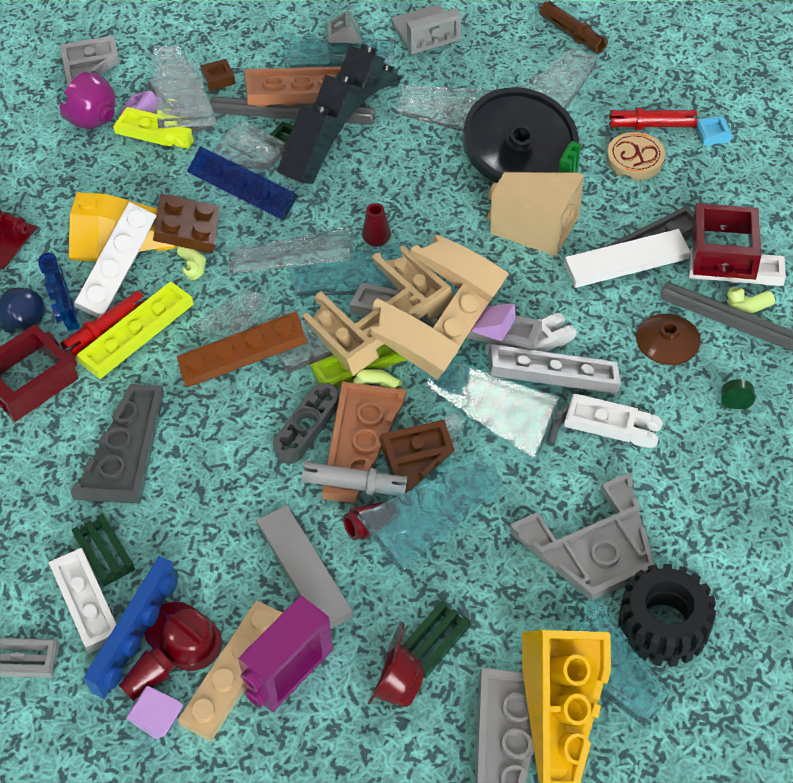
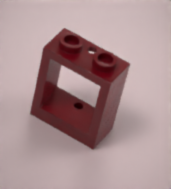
[692,203,762,280]
[0,324,79,422]

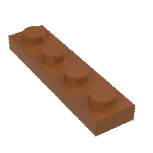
[177,311,308,387]

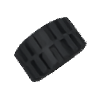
[618,564,716,667]

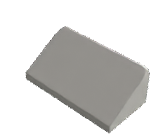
[327,11,361,43]

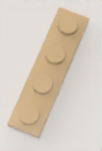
[178,600,282,742]

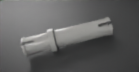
[301,461,407,498]

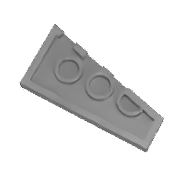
[475,668,534,783]

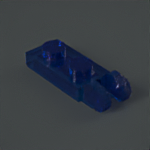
[38,252,80,332]

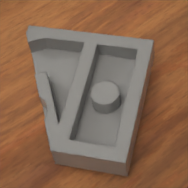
[60,35,120,86]

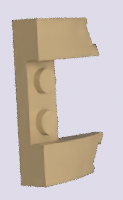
[369,235,509,380]
[303,246,453,376]

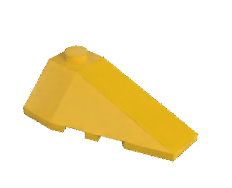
[69,192,179,262]
[522,630,611,783]

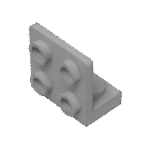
[391,4,461,55]

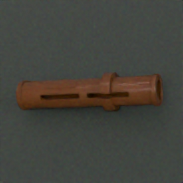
[539,0,608,54]

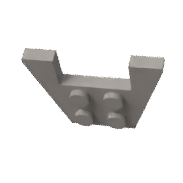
[510,473,655,601]

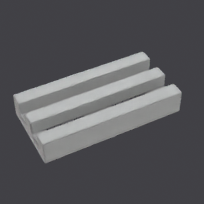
[0,638,59,678]

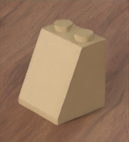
[487,172,584,256]

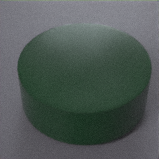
[721,379,755,409]

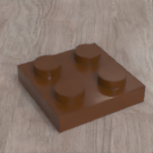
[153,194,219,253]

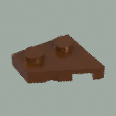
[379,419,454,498]

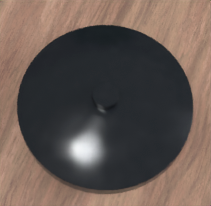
[462,87,579,183]

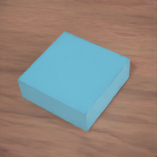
[696,116,732,146]

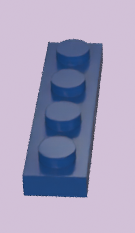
[83,556,178,699]

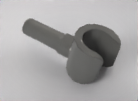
[547,399,569,446]

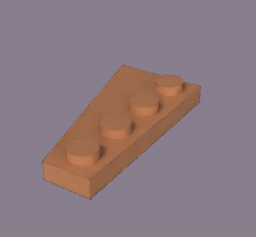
[322,382,407,504]

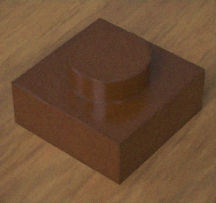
[200,59,235,91]

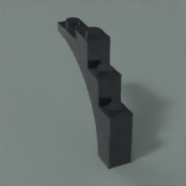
[277,43,402,184]

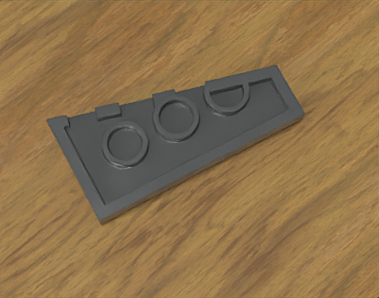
[71,384,164,504]

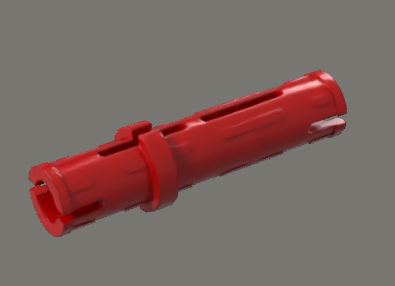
[609,107,697,130]
[60,291,146,357]

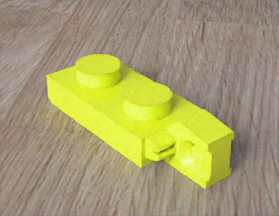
[113,107,194,149]

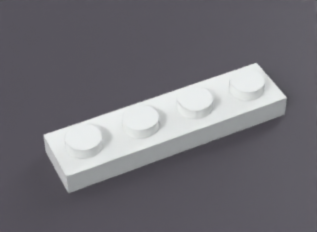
[74,202,157,318]

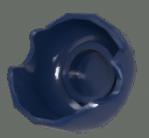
[0,287,45,333]

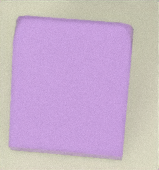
[120,91,162,115]
[472,303,516,341]
[126,686,184,739]

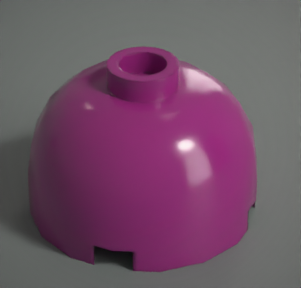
[60,71,115,129]

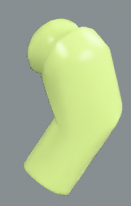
[177,246,206,280]
[727,287,775,314]
[352,369,403,389]

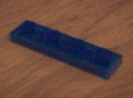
[187,146,298,221]

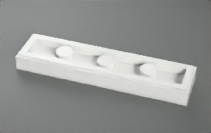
[564,229,691,288]

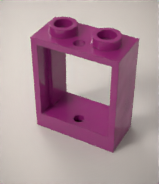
[238,595,333,712]

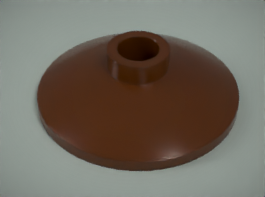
[636,314,701,365]

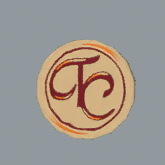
[606,132,666,180]

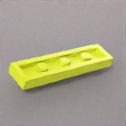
[77,281,194,379]

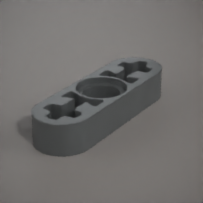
[273,383,339,464]

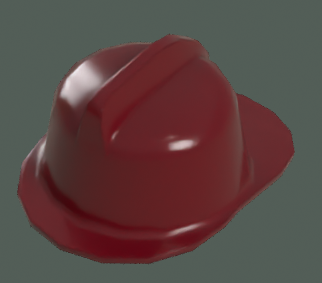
[144,602,223,671]
[367,621,423,707]

